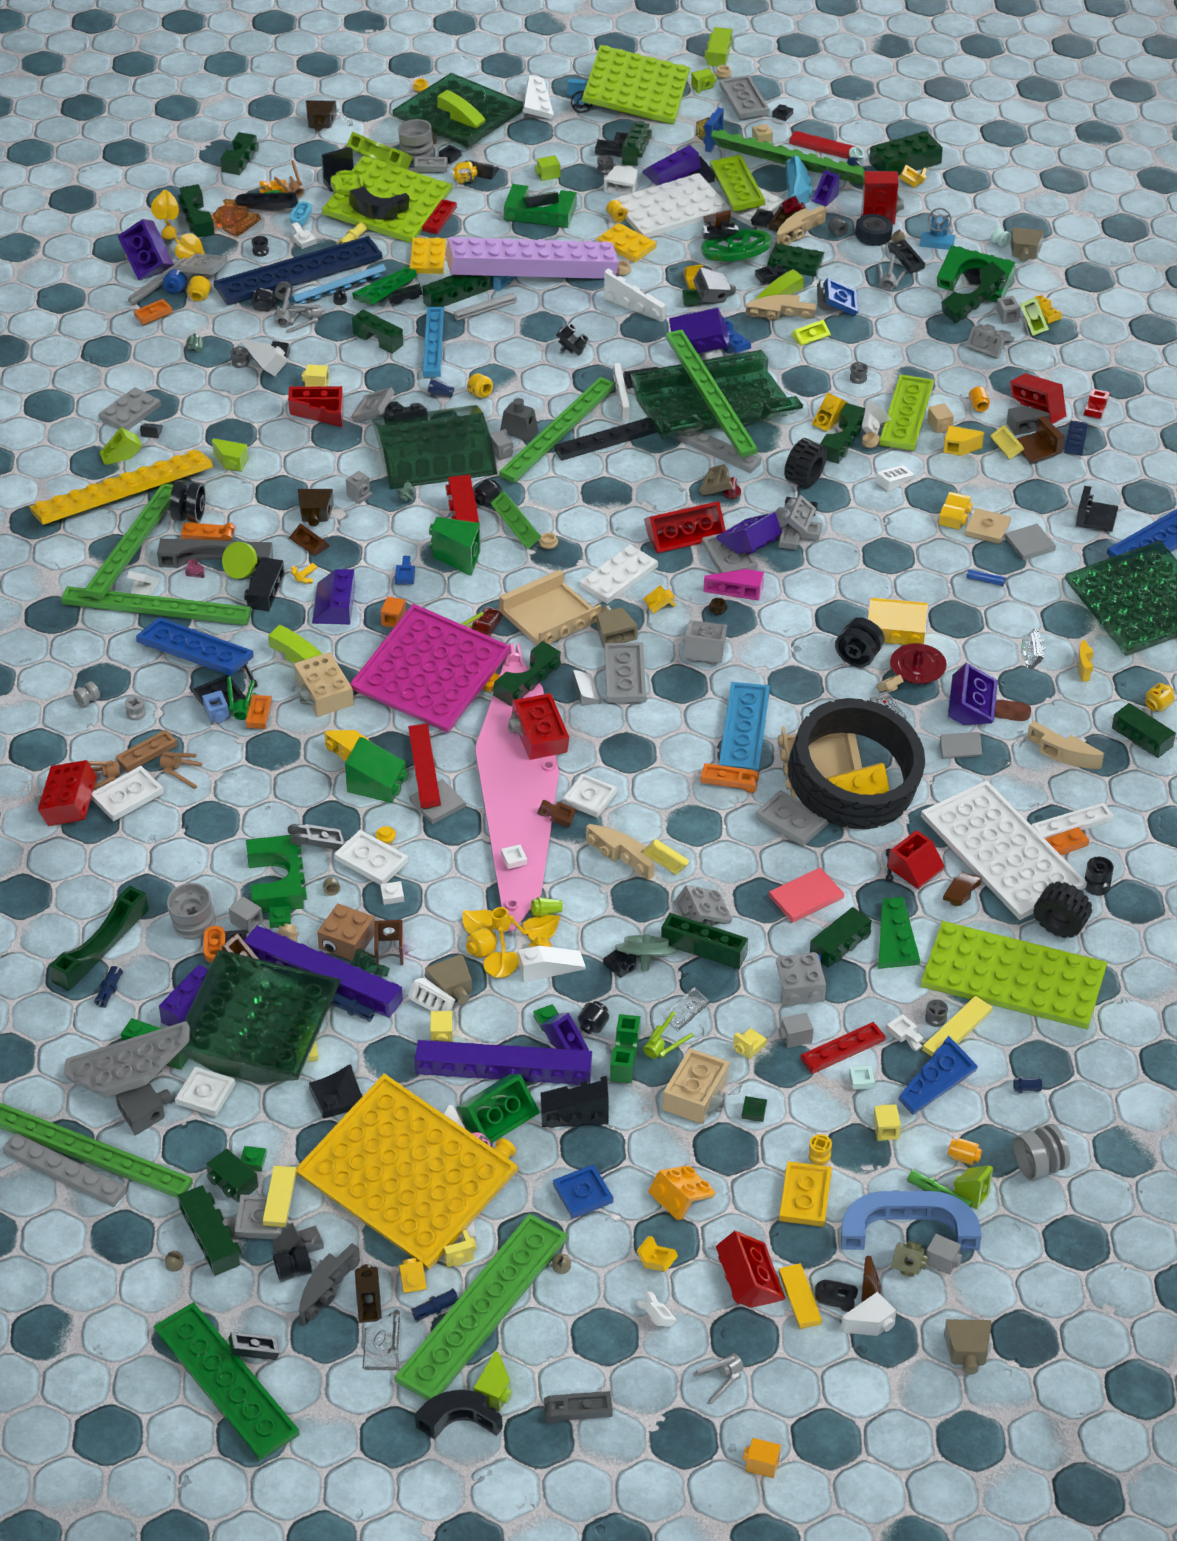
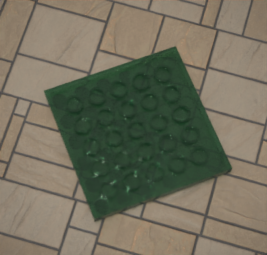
[393,73,524,147]
[1065,540,1177,656]

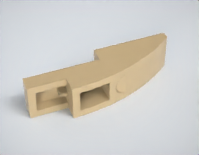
[776,206,826,245]
[745,295,816,320]
[1027,721,1104,769]
[586,824,655,880]

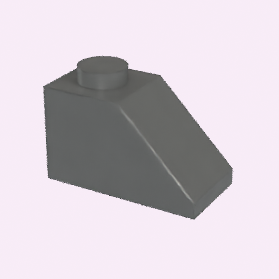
[1006,406,1050,436]

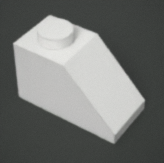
[841,1292,896,1336]

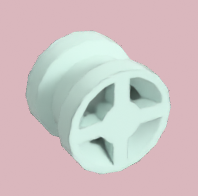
[990,227,1011,248]

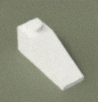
[241,339,288,376]
[518,946,586,982]

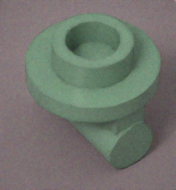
[186,333,203,353]
[397,482,415,502]

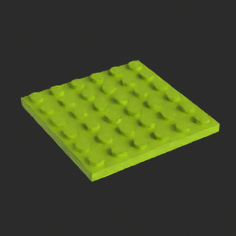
[582,45,690,125]
[322,156,453,243]

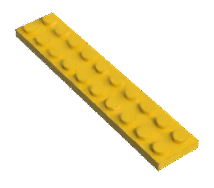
[29,450,213,525]

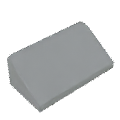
[572,670,601,706]
[939,732,982,759]

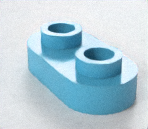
[290,202,312,226]

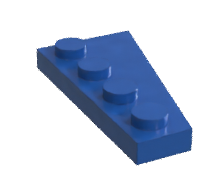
[898,1036,978,1115]

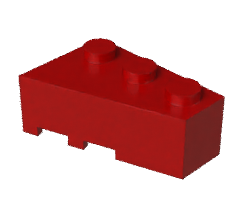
[1010,373,1067,424]
[288,386,344,427]
[445,474,479,523]

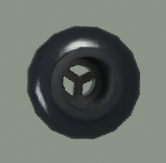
[251,287,277,312]
[474,479,502,506]
[577,1001,609,1034]

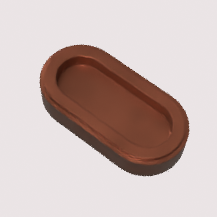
[994,700,1031,721]

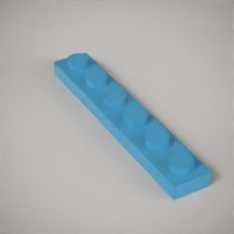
[289,264,386,305]
[423,307,444,377]

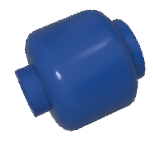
[162,269,187,294]

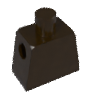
[306,100,337,131]
[298,489,334,527]
[355,1264,382,1323]

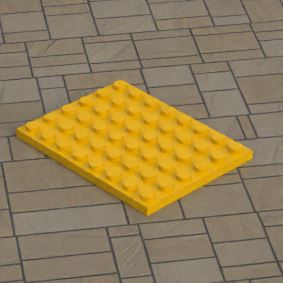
[296,1073,519,1270]

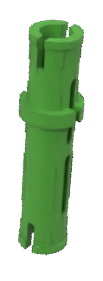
[907,1169,973,1208]

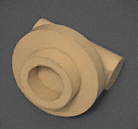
[277,923,299,942]

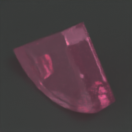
[185,559,205,578]

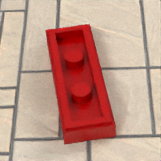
[422,199,457,234]

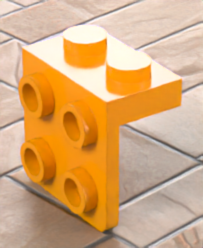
[648,1166,716,1220]

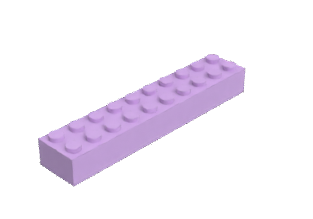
[445,237,619,279]

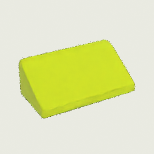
[791,320,831,346]

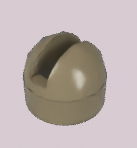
[890,229,905,243]
[323,877,340,896]
[165,1251,184,1272]
[552,1253,571,1274]

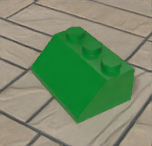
[457,1074,540,1143]

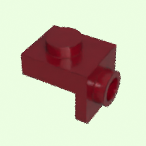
[781,195,807,214]

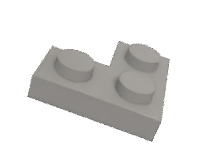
[779,522,822,550]

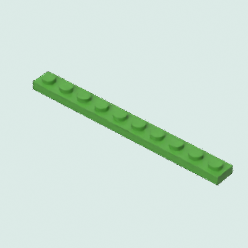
[665,330,758,458]
[499,377,615,483]
[84,484,173,599]
[61,586,252,625]
[0,1103,193,1198]

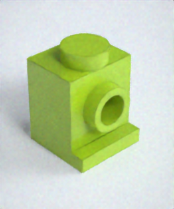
[691,68,716,94]

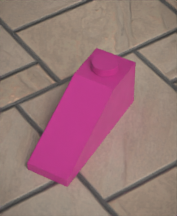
[704,569,764,601]

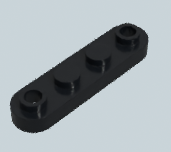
[235,192,298,209]

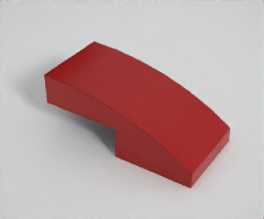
[1084,389,1110,419]

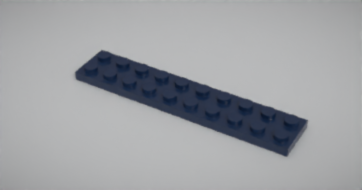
[213,236,383,305]

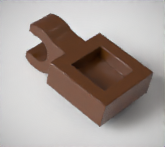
[537,800,576,828]

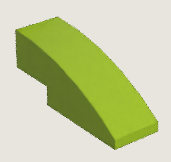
[437,90,485,129]
[754,269,804,300]
[268,625,322,663]

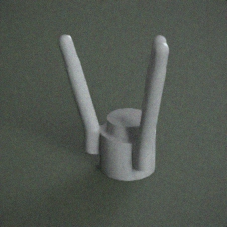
[878,254,906,290]
[275,288,302,328]
[286,304,322,333]
[693,1353,743,1404]

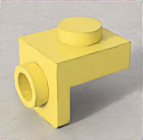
[444,1230,477,1268]

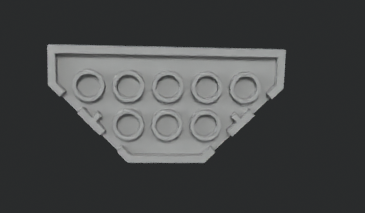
[64,1021,190,1098]

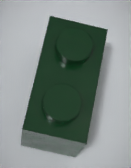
[206,1148,258,1203]

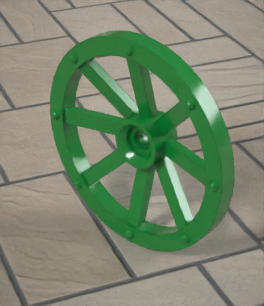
[701,229,772,261]

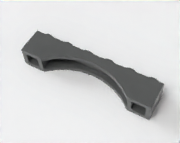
[157,538,273,571]

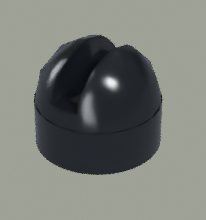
[333,290,347,305]

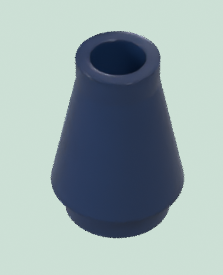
[427,379,455,397]

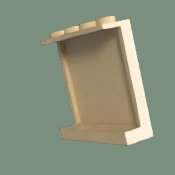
[499,569,602,645]
[778,726,862,797]

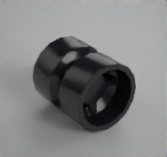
[1084,856,1114,896]
[273,1244,312,1282]

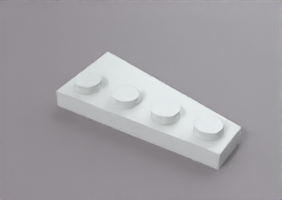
[522,76,554,119]
[604,269,666,322]

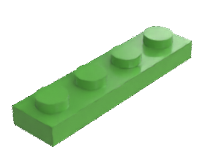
[490,491,542,549]

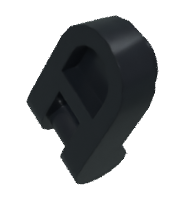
[815,1280,858,1312]

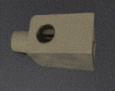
[1010,227,1044,261]
[597,606,638,648]
[425,954,472,1005]
[944,1319,991,1375]

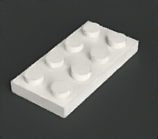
[580,544,658,604]

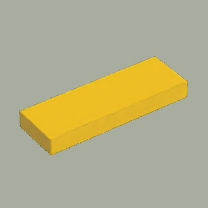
[778,1263,822,1329]

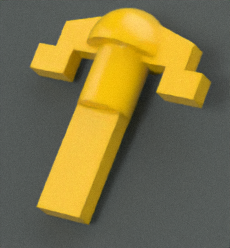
[291,563,318,584]

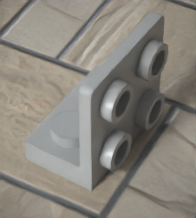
[966,324,1015,358]
[775,495,816,535]
[673,885,732,924]

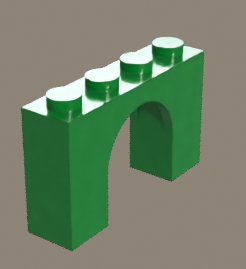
[503,184,577,228]
[937,245,1016,303]
[246,835,307,913]

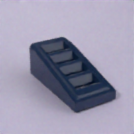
[1064,420,1088,456]

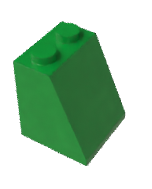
[429,517,481,576]
[345,737,408,803]

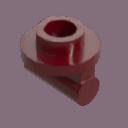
[723,477,741,499]

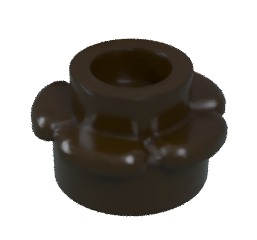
[709,597,728,615]

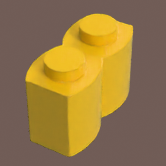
[939,492,973,530]

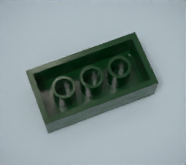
[869,131,943,176]

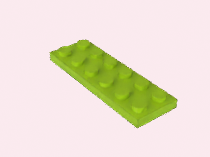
[710,154,765,212]
[879,374,934,451]

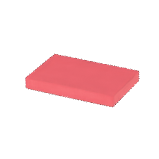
[769,867,844,923]

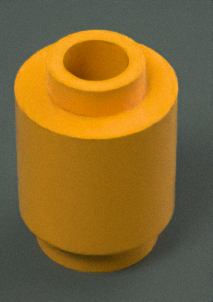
[969,386,990,412]
[947,1138,982,1166]

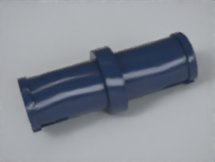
[94,966,123,1008]
[331,993,375,1022]
[411,1288,459,1322]

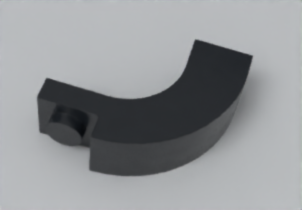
[349,187,409,220]
[415,1390,503,1439]

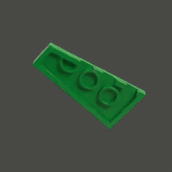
[352,267,417,305]
[878,897,920,969]

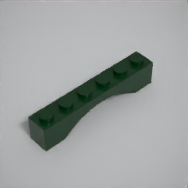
[49,885,149,991]

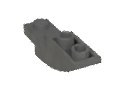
[299,1243,360,1326]

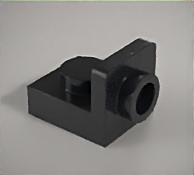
[603,950,636,978]

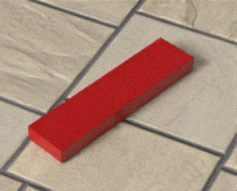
[789,131,855,159]
[800,1022,886,1074]

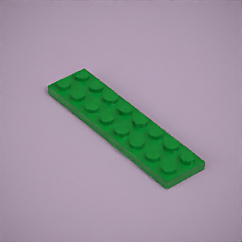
[154,1302,300,1461]

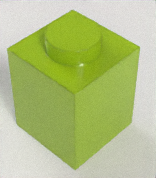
[535,155,560,181]

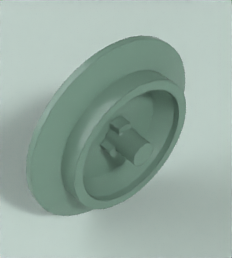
[615,934,677,971]

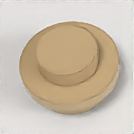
[716,65,731,79]
[617,260,631,276]
[862,432,880,448]
[539,533,558,550]

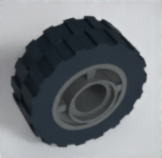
[855,214,893,246]

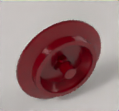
[890,643,947,684]

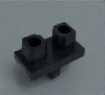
[556,323,589,356]

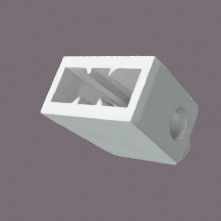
[604,165,638,196]

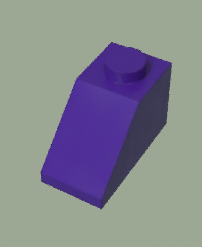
[541,1013,589,1051]

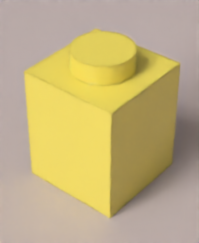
[302,364,329,386]
[430,1011,453,1042]
[873,1104,901,1141]

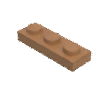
[116,730,178,773]

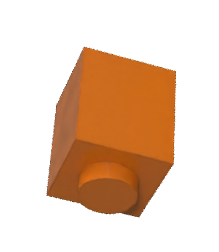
[380,596,406,628]

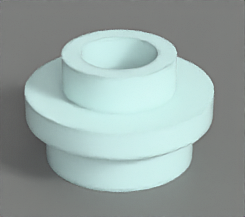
[849,147,864,162]

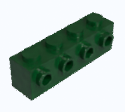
[622,121,652,166]
[422,275,490,307]
[661,913,748,969]
[177,1185,242,1276]

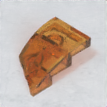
[212,199,262,237]

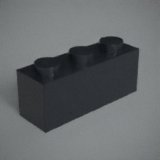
[244,557,285,611]

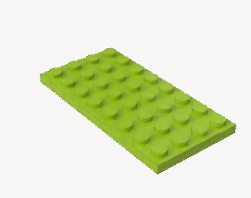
[920,921,1108,1029]

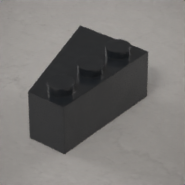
[540,1076,609,1128]

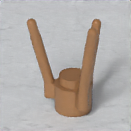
[274,160,304,198]
[160,751,203,789]
[88,760,120,789]

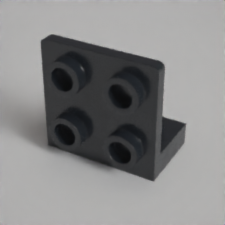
[321,147,354,192]
[1076,486,1118,532]

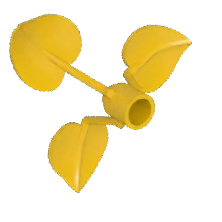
[125,190,205,260]
[462,907,560,978]

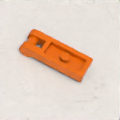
[180,522,235,541]
[701,763,759,793]

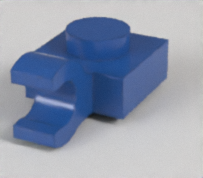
[395,556,415,584]

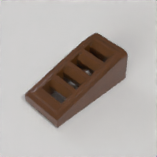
[861,1256,881,1302]

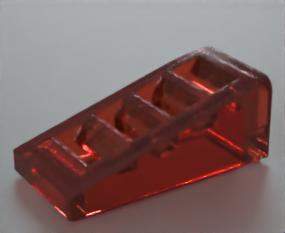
[472,607,503,637]

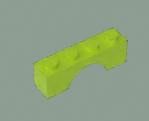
[346,132,413,170]

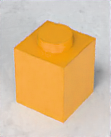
[743,1438,781,1478]

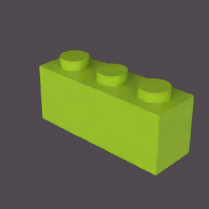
[704,27,732,67]

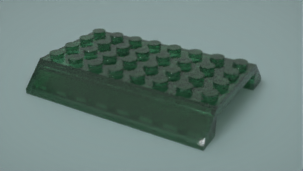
[631,350,803,438]

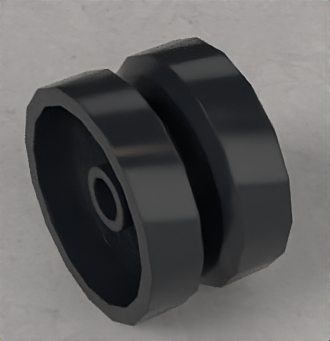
[170,480,206,523]
[835,617,885,667]

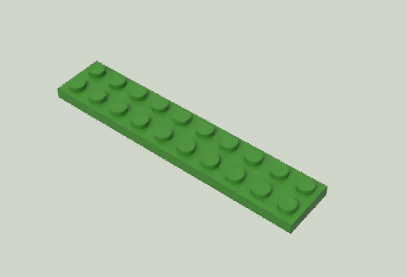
[711,129,865,185]
[395,1214,567,1401]

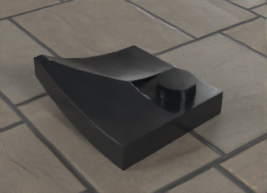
[309,1064,362,1118]

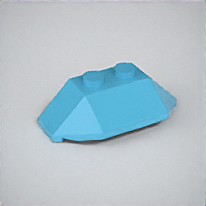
[786,156,812,204]

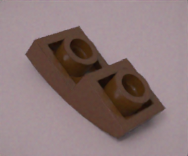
[943,872,982,906]

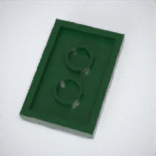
[767,243,824,277]

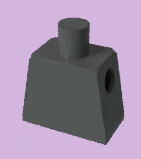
[693,267,736,303]
[500,398,538,442]
[115,1084,172,1135]

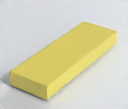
[263,1166,297,1227]

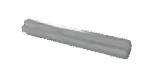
[453,293,517,321]

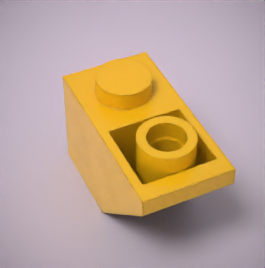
[812,392,850,432]
[943,426,984,456]
[324,730,369,761]

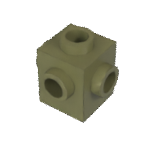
[891,1241,928,1277]

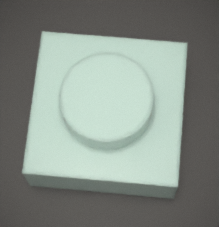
[849,1065,875,1090]

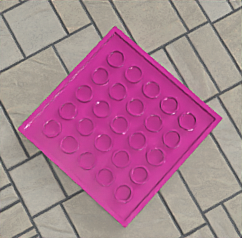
[350,603,511,733]

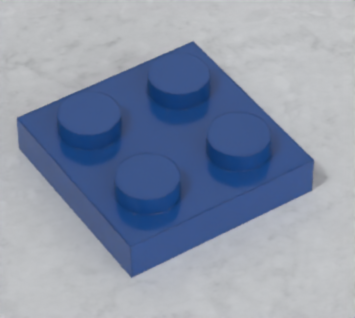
[703,107,724,152]
[824,277,858,316]
[553,1164,613,1219]

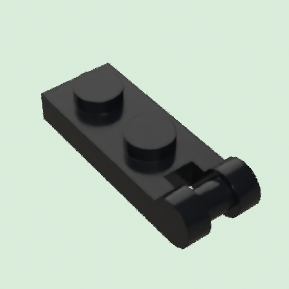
[888,239,925,272]

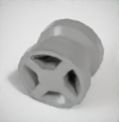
[125,696,146,720]

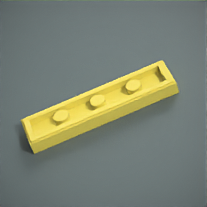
[922,996,993,1056]

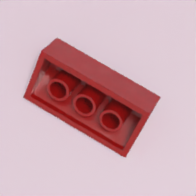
[644,501,726,553]

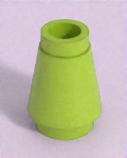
[531,897,563,918]

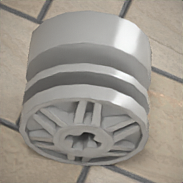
[398,119,434,161]
[167,883,217,939]
[1013,1124,1070,1181]

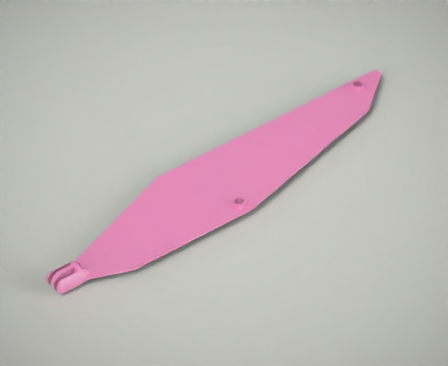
[475,643,559,932]

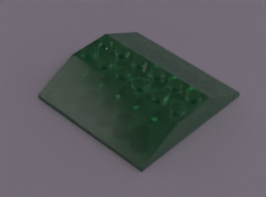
[372,405,497,490]
[180,950,341,1083]

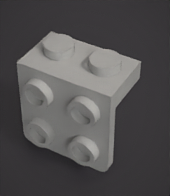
[776,952,826,1006]

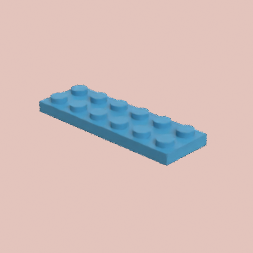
[719,682,770,773]

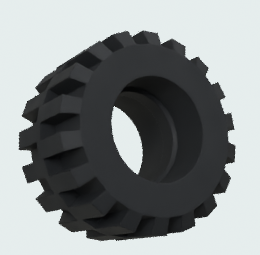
[784,438,827,488]
[1033,881,1092,938]

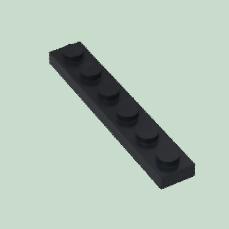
[554,416,659,461]

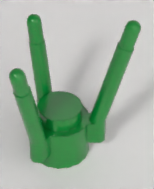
[227,677,257,720]

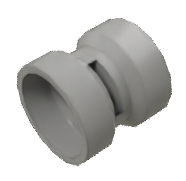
[73,681,100,707]

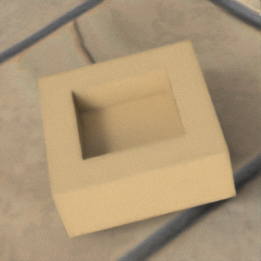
[876,675,904,693]

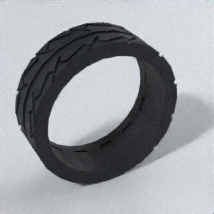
[788,698,925,830]

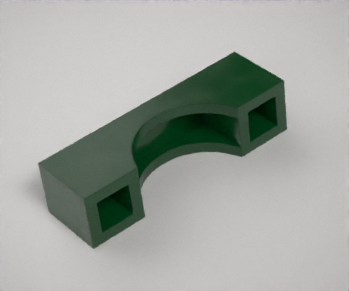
[178,184,215,238]
[941,261,1007,323]
[820,403,866,464]
[493,641,561,707]

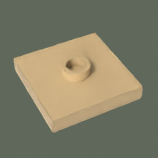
[965,508,1011,544]

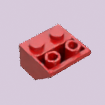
[887,830,945,889]

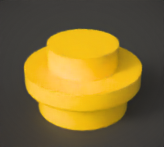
[413,78,429,92]
[375,826,396,845]

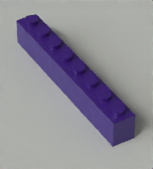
[244,925,403,1018]
[415,1040,592,1085]

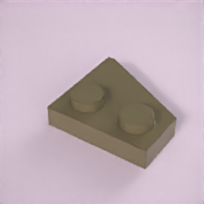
[699,464,733,496]

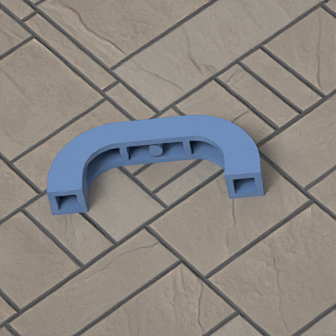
[841,1190,981,1250]

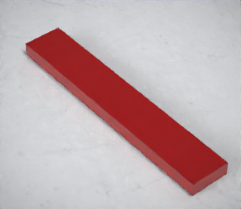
[408,723,441,808]

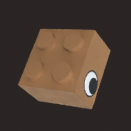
[317,903,375,962]

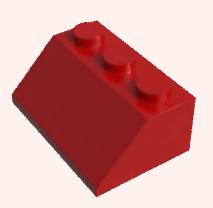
[716,1230,785,1308]

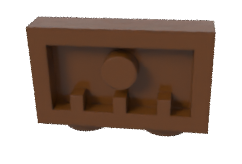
[1017,416,1064,463]

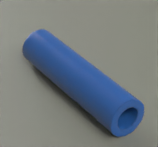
[967,569,1006,586]

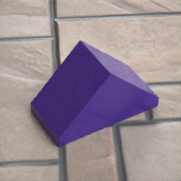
[812,170,840,207]

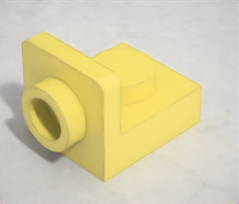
[733,1028,767,1059]

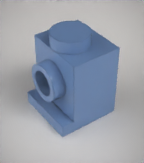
[202,691,229,723]

